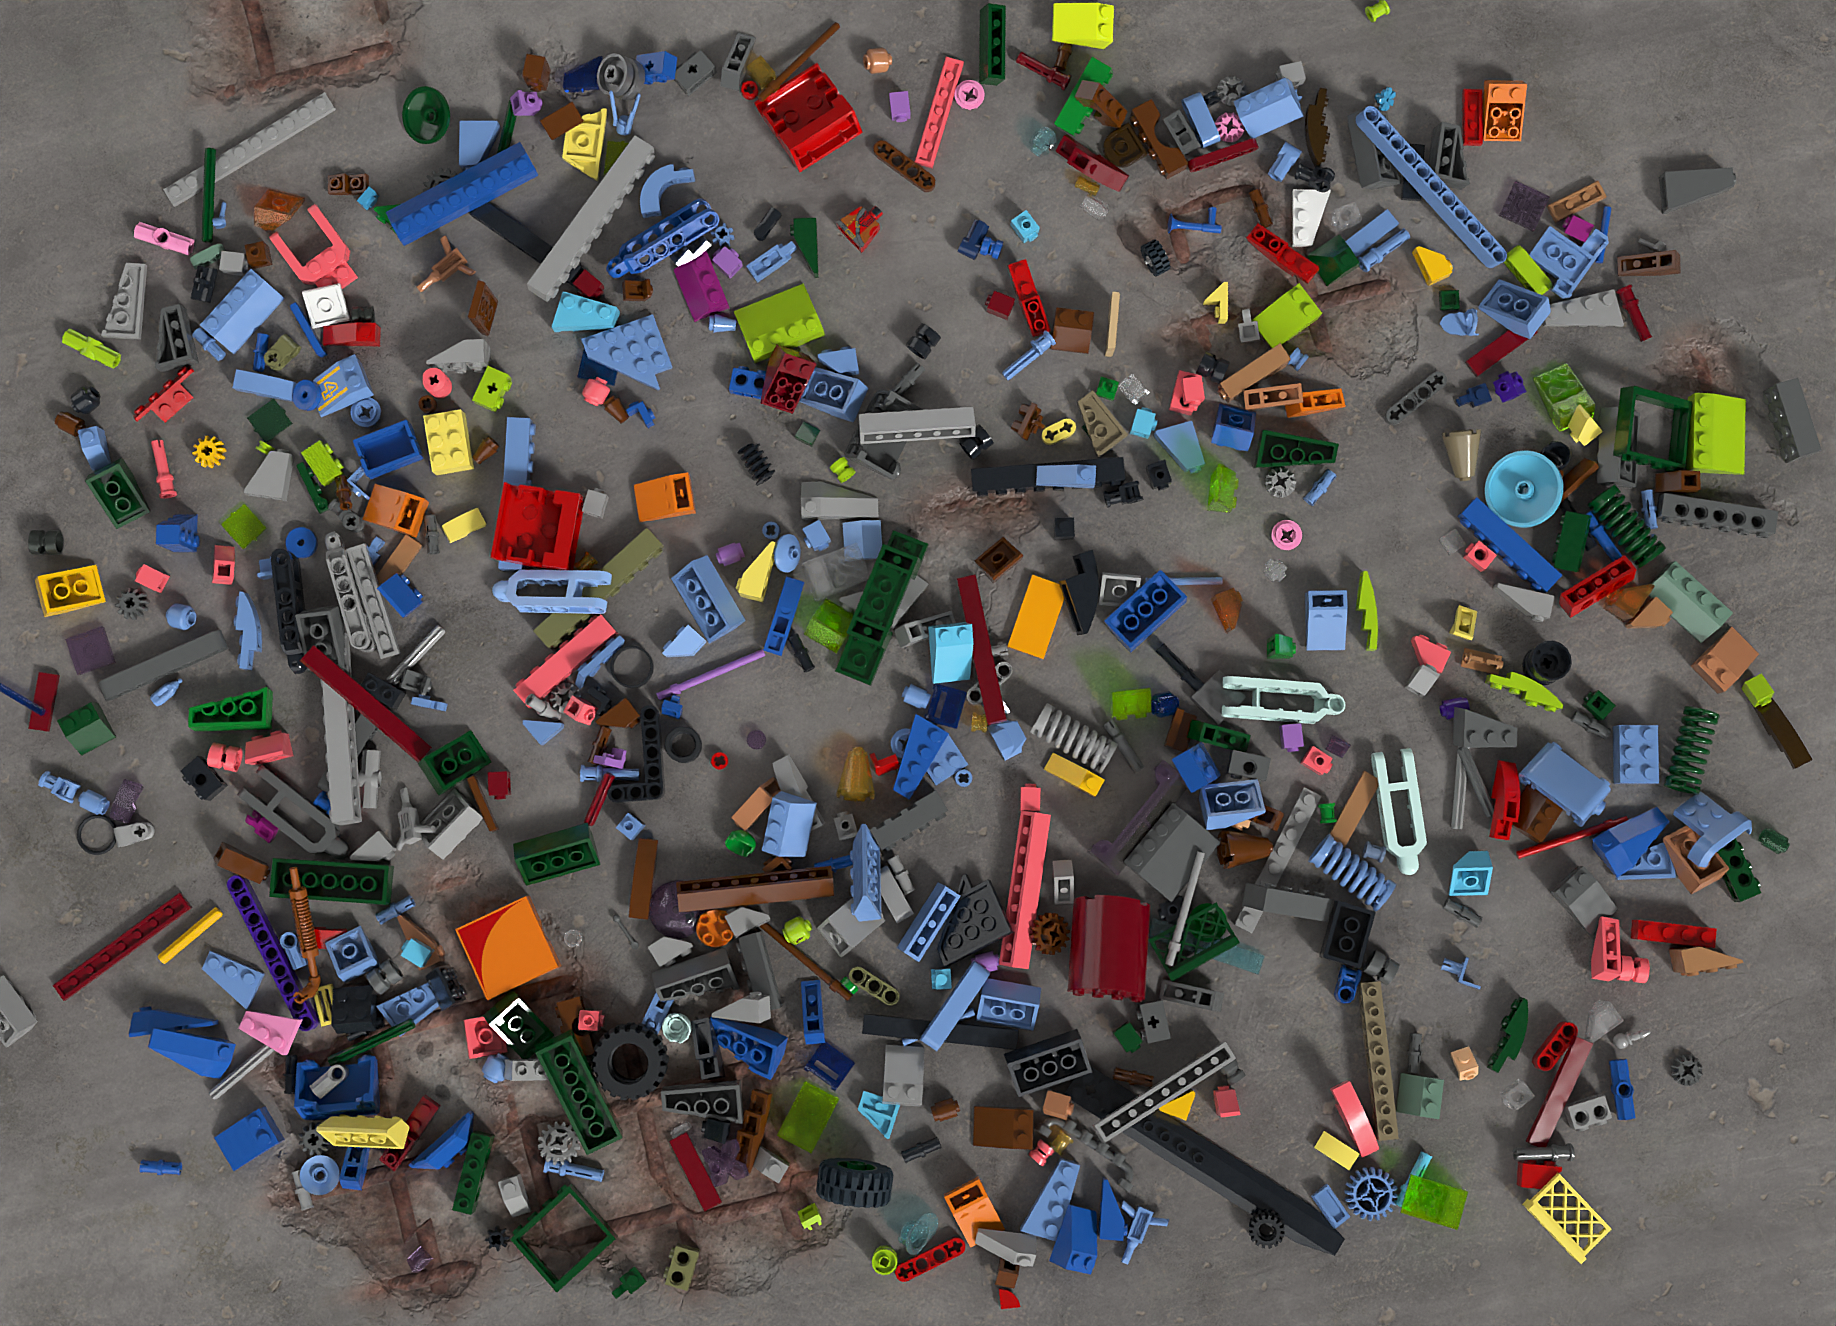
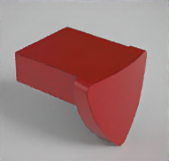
[869,753,900,776]

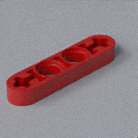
[895,1236,966,1282]

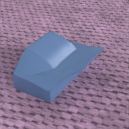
[987,720,1026,761]

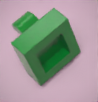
[1096,376,1119,401]

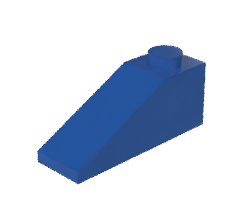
[801,980,825,1045]
[339,1147,370,1191]
[1098,1177,1128,1241]

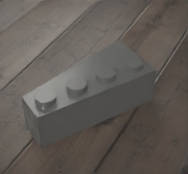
[661,1080,744,1124]

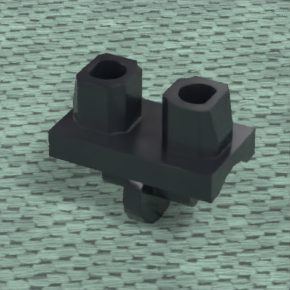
[191,265,218,303]

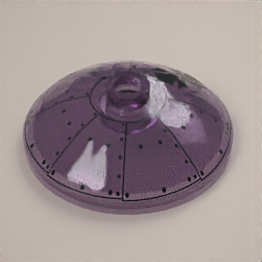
[649,880,707,939]

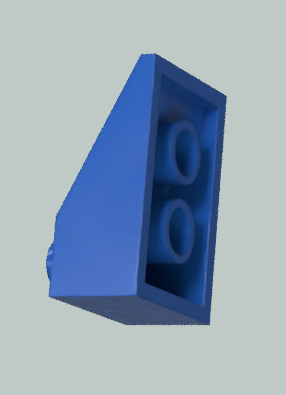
[1172,742,1221,793]
[214,1106,285,1171]
[1049,1204,1097,1275]

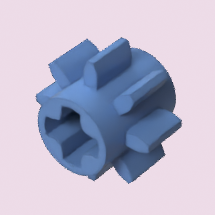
[711,223,735,248]

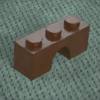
[1075,80,1128,128]
[555,996,595,1056]

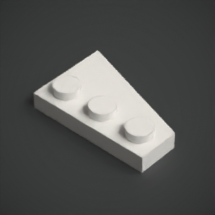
[1292,189,1331,247]

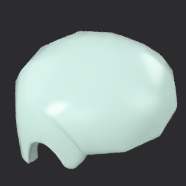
[662,1013,692,1044]

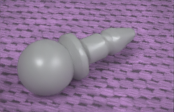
[1613,1030,1651,1049]

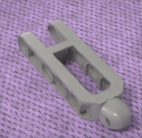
[325,531,377,653]

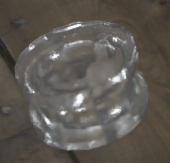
[564,929,583,947]

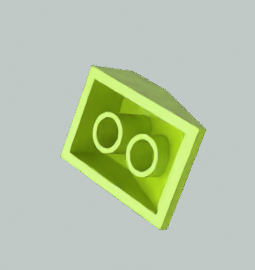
[1251,283,1322,349]

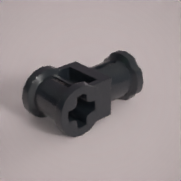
[1295,163,1335,193]
[1103,481,1144,508]

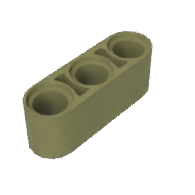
[849,966,899,1005]

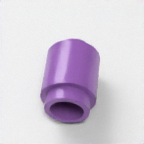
[716,542,745,567]
[971,951,999,972]

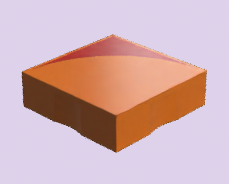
[455,896,561,1000]

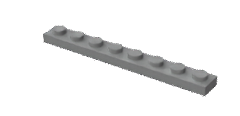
[1234,787,1321,934]

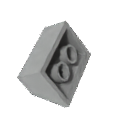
[420,788,483,859]
[0,975,38,1048]

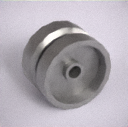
[597,53,645,101]

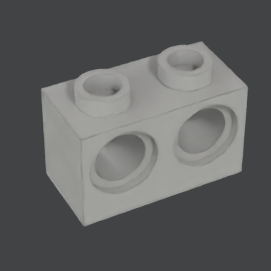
[504,1059,549,1081]
[1564,1094,1612,1132]

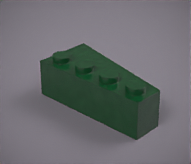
[1254,430,1339,468]

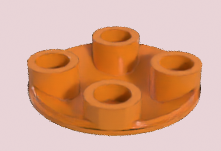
[696,909,734,948]

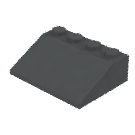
[1124,803,1221,902]

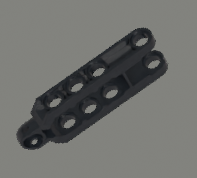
[271,548,307,674]

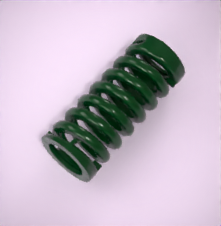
[1587,484,1666,569]
[1663,706,1720,795]

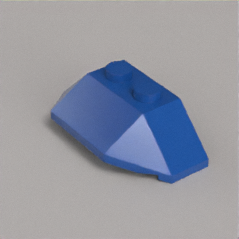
[409,1110,474,1170]

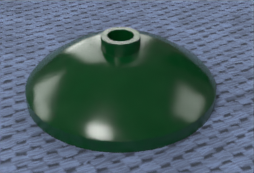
[402,86,450,144]

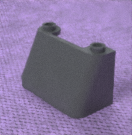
[845,390,923,480]

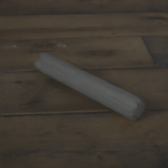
[1457,747,1494,817]

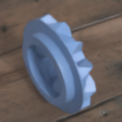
[350,397,382,428]
[891,728,911,758]

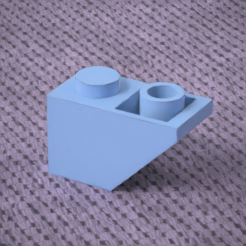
[663,625,707,657]

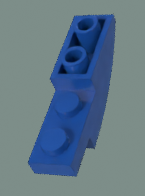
[763,576,804,656]

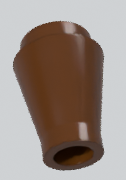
[602,395,629,424]
[472,436,500,464]

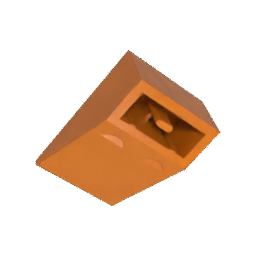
[1483,80,1527,141]
[634,472,696,522]
[362,484,429,538]
[944,1176,1005,1248]

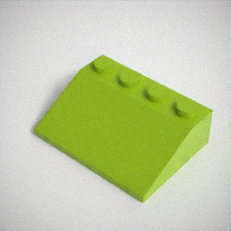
[734,283,825,363]
[1686,393,1746,475]

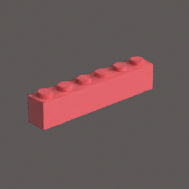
[513,614,618,709]

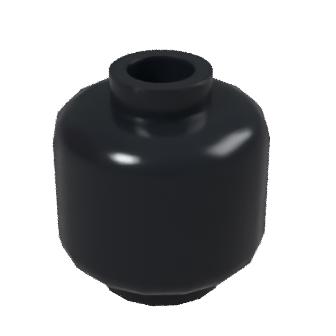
[71,386,101,414]

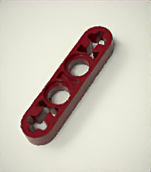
[1188,138,1259,173]

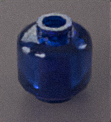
[1149,691,1179,718]

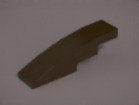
[1752,698,1813,769]

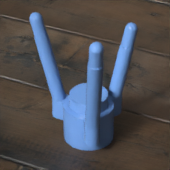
[609,90,641,135]

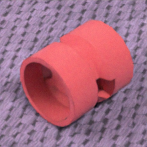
[207,742,243,772]
[1616,955,1650,983]

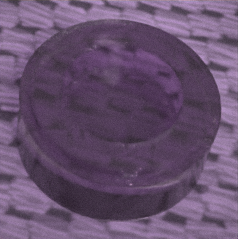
[747,730,766,750]

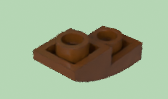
[328,173,369,195]

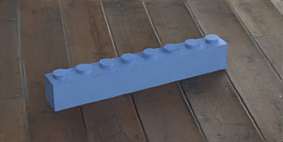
[498,417,536,572]

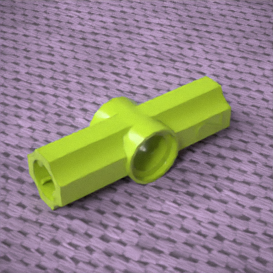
[62,328,121,369]

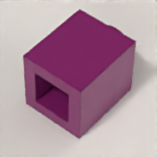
[1562,214,1594,242]

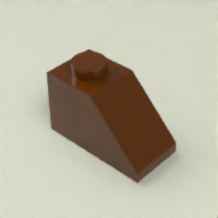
[595,698,641,729]
[995,1257,1020,1289]

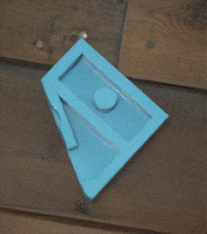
[858,1091,900,1139]

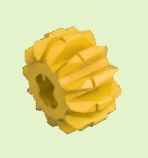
[192,436,226,468]

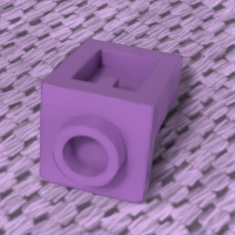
[593,748,626,769]

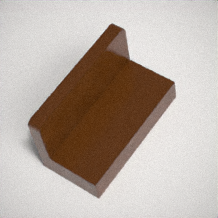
[540,102,584,140]
[1164,708,1197,752]

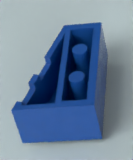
[156,514,200,552]

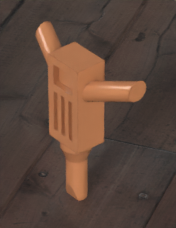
[417,235,476,293]

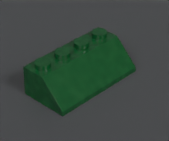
[513,823,601,886]

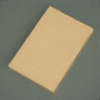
[1105,292,1120,357]

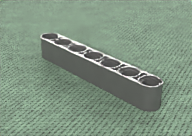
[98,630,228,701]

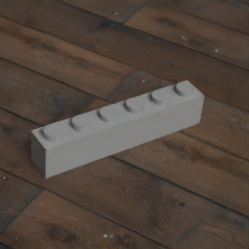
[859,407,976,444]

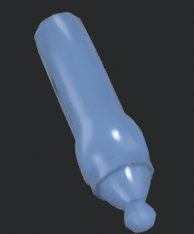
[150,678,183,706]

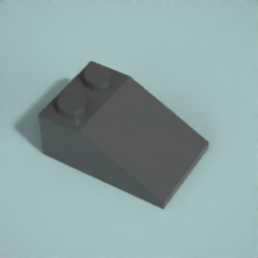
[295,605,345,671]
[1550,866,1618,935]

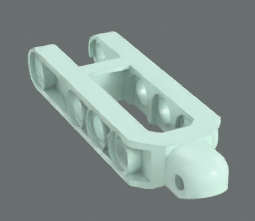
[1222,676,1345,724]
[1371,748,1427,875]

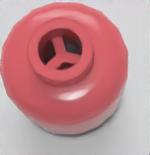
[582,377,610,406]

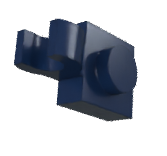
[1456,383,1492,408]

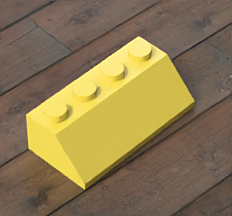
[316,1114,409,1149]

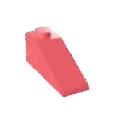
[1591,916,1621,982]

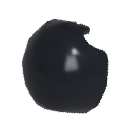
[1540,441,1571,470]

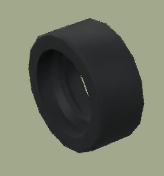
[665,726,702,763]

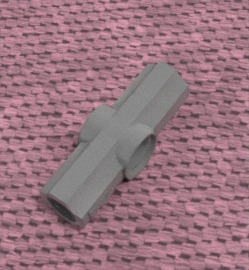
[359,750,382,808]

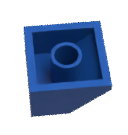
[1211,404,1256,452]
[377,573,424,618]

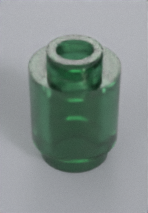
[1758,828,1790,854]

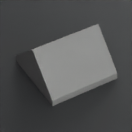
[1099,572,1141,607]

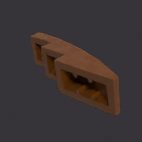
[628,838,658,920]
[732,1088,772,1173]

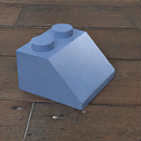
[325,926,380,983]

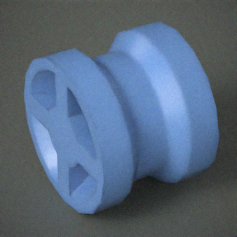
[1288,347,1309,371]

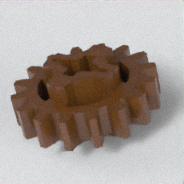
[1029,912,1070,955]

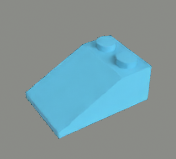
[928,622,973,684]

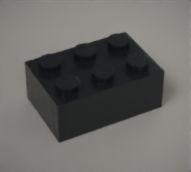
[1319,901,1376,968]

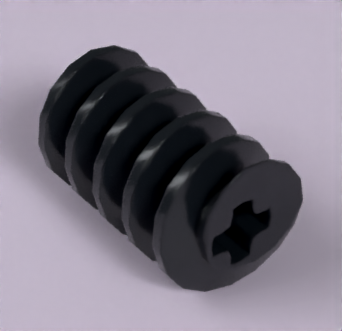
[737,443,775,486]

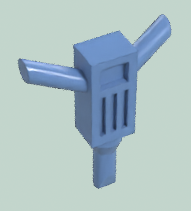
[1121,1200,1169,1265]

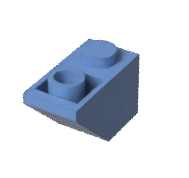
[818,346,859,376]

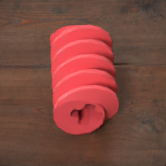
[422,368,452,399]

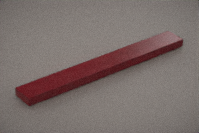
[957,574,1007,725]
[300,645,432,763]
[53,892,192,1001]

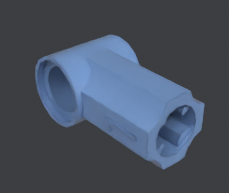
[1268,142,1302,182]
[280,930,308,970]

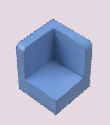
[257,556,280,580]

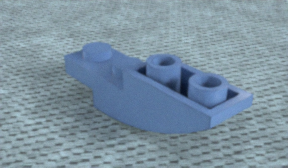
[234,591,262,670]

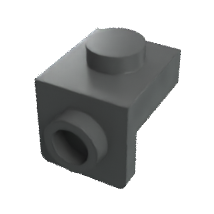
[399,669,432,695]

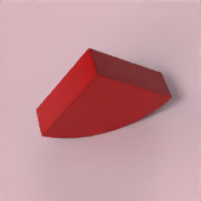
[999,1288,1020,1309]

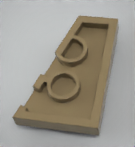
[1077,390,1128,458]

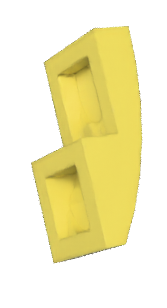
[441,508,486,543]
[1314,1131,1360,1171]

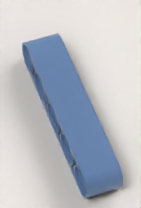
[920,961,990,1051]

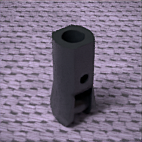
[754,207,782,241]

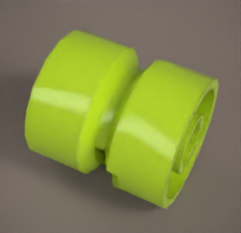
[872,1245,898,1275]

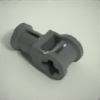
[328,498,365,533]

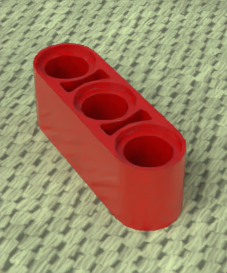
[1532,1021,1578,1071]

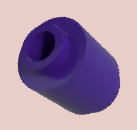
[1439,697,1470,720]

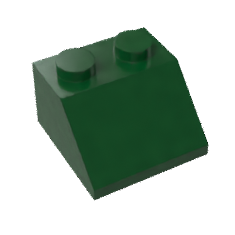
[57,702,116,756]

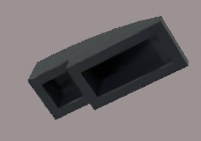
[691,1017,725,1081]

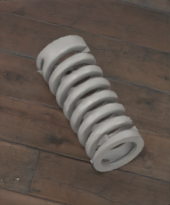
[1030,703,1118,774]

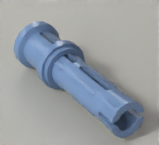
[1357,228,1410,272]
[580,765,639,782]
[543,1159,604,1182]

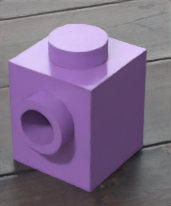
[712,246,743,279]

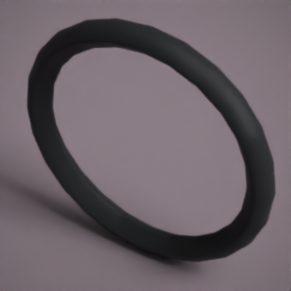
[77,814,116,855]

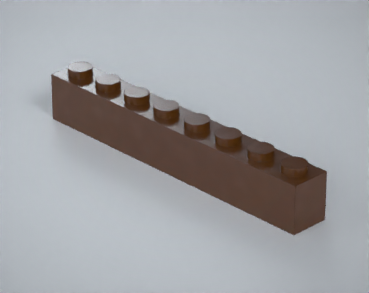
[676,866,834,912]

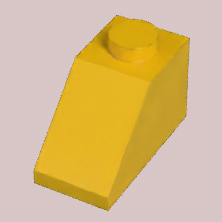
[1412,246,1453,286]

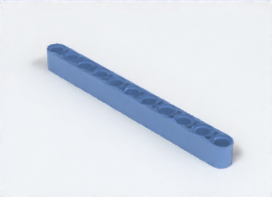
[1355,106,1507,268]

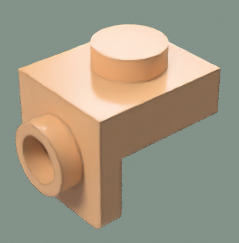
[1451,1046,1478,1080]

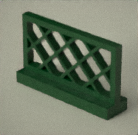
[1149,902,1240,981]

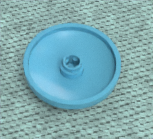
[1485,451,1563,528]

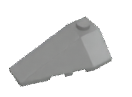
[801,481,879,520]

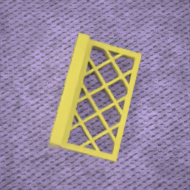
[1522,1173,1611,1264]

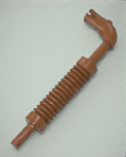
[288,867,321,1004]

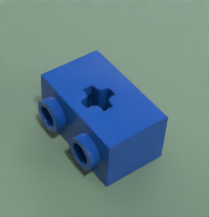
[636,51,677,85]

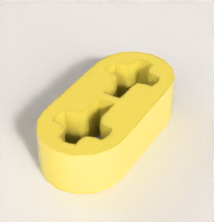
[1041,419,1076,445]

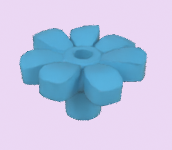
[1375,87,1396,111]

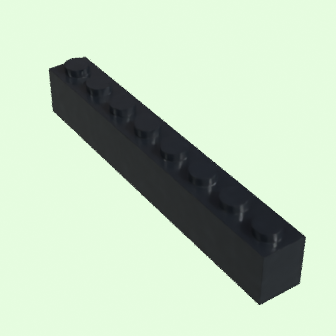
[971,457,1125,497]

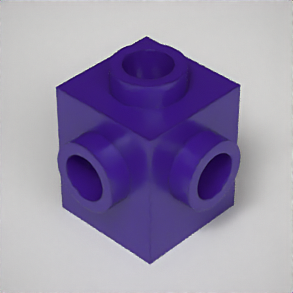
[1493,371,1527,403]

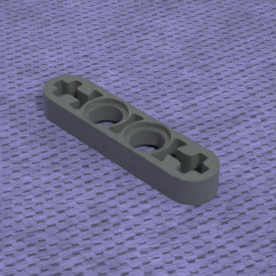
[1384,372,1447,425]

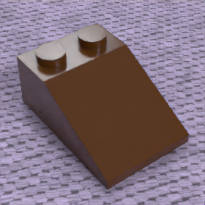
[973,1106,1033,1150]

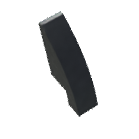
[1059,550,1099,636]

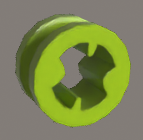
[256,440,275,455]

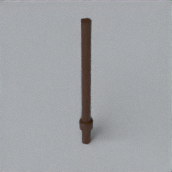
[757,22,840,102]
[759,922,853,1001]

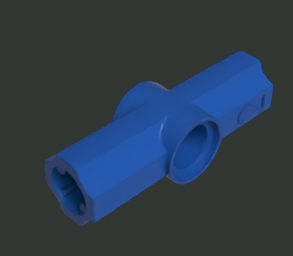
[1609,1059,1636,1120]

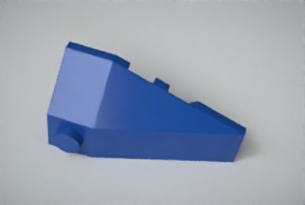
[148,1028,236,1079]

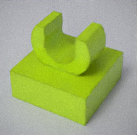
[798,1203,822,1230]

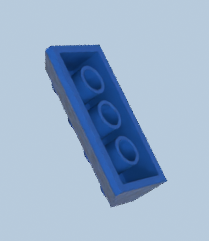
[1104,569,1187,653]

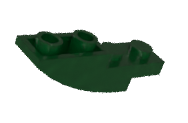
[1487,997,1528,1073]

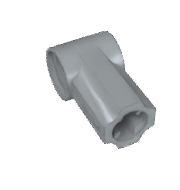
[310,1064,349,1099]

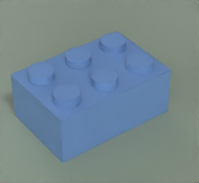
[1613,725,1659,784]

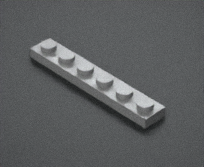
[346,543,400,659]

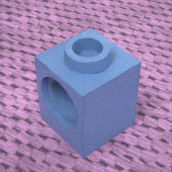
[616,813,645,840]

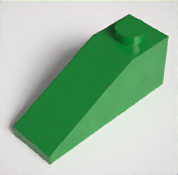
[1267,634,1296,659]

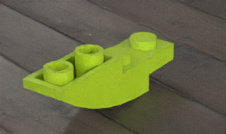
[1485,672,1563,712]

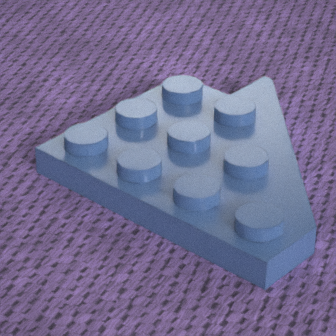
[581,314,672,390]

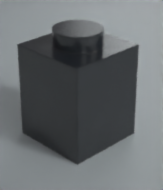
[1054,517,1075,540]

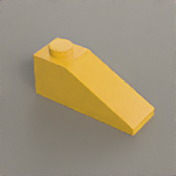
[1044,753,1105,797]

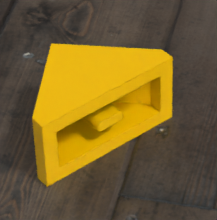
[1159,1089,1195,1120]

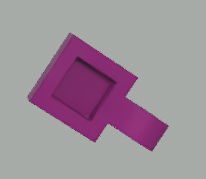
[245,809,279,843]

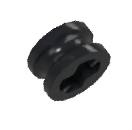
[1203,90,1221,108]

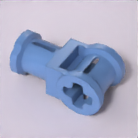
[38,771,81,803]

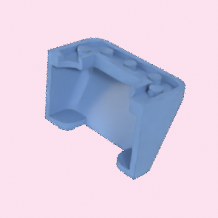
[1519,742,1611,827]

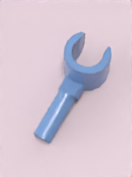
[213,202,227,229]

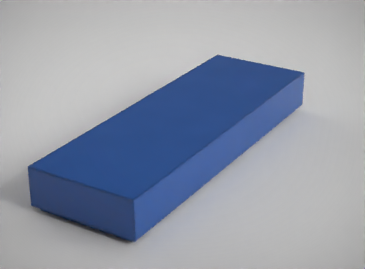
[290,302,328,358]

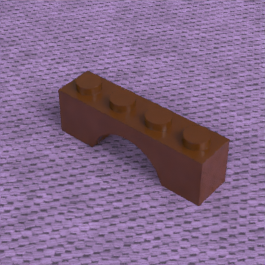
[1130,99,1188,180]

